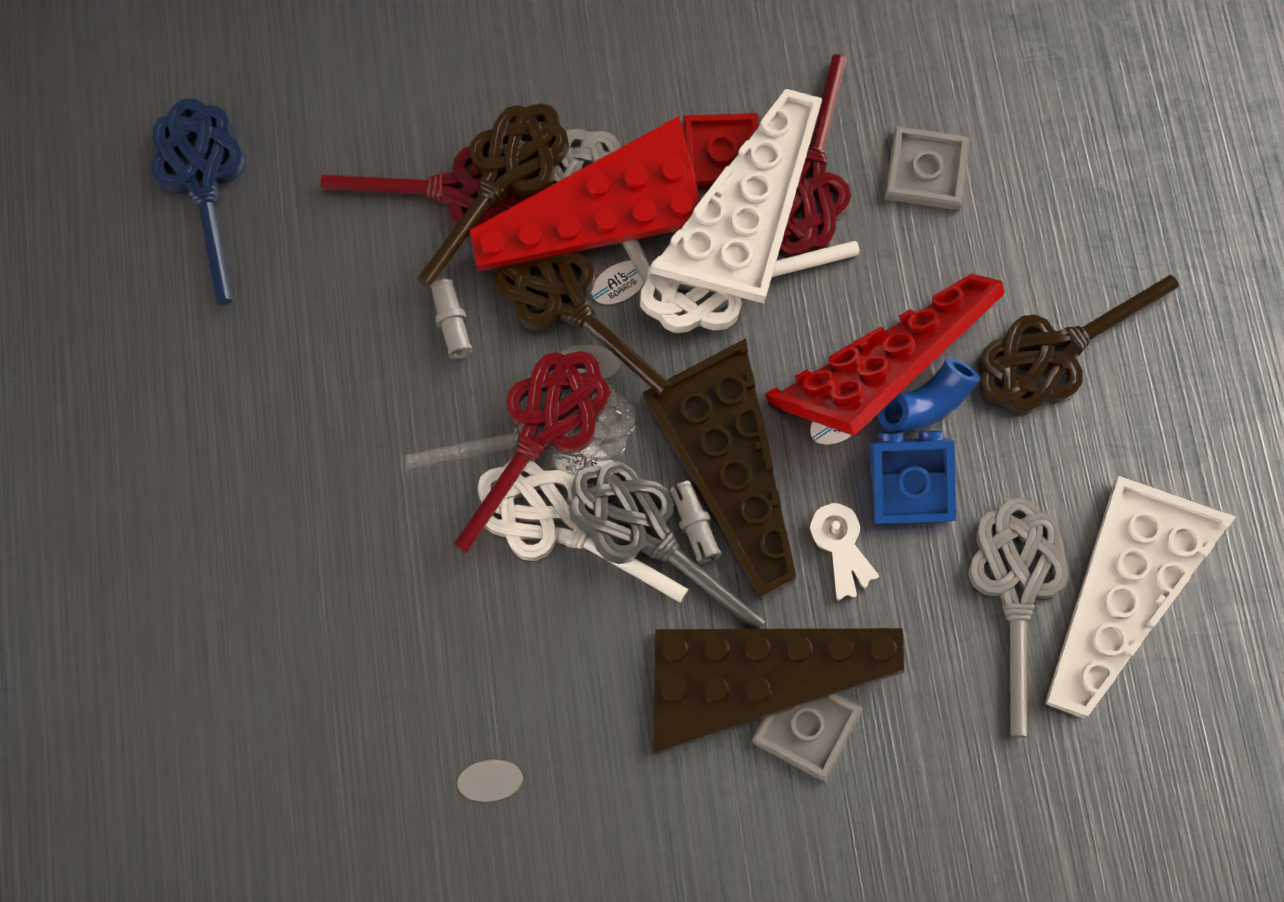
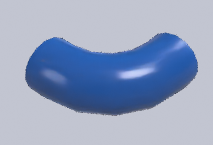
[878,357,980,433]

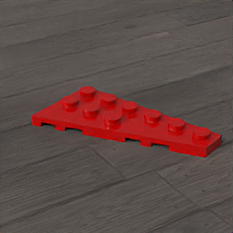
[469,116,701,272]
[765,273,1005,436]

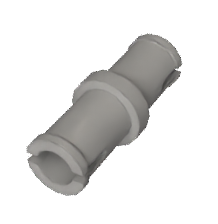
[430,279,472,359]
[669,481,722,564]

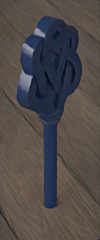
[152,98,245,305]

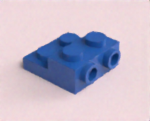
[869,430,956,524]

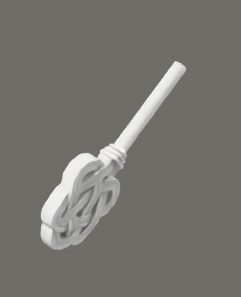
[640,241,860,333]
[477,460,689,603]

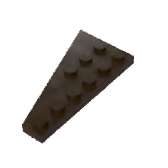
[643,338,796,600]
[653,628,905,755]

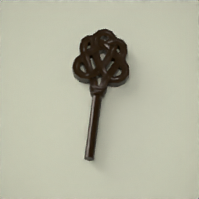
[417,104,570,288]
[494,252,671,396]
[979,275,1179,416]

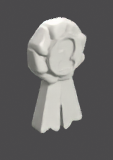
[810,503,879,601]

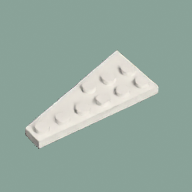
[650,89,822,304]
[1045,476,1236,718]

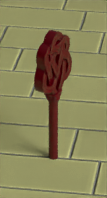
[778,54,851,258]
[320,146,529,235]
[453,351,610,553]

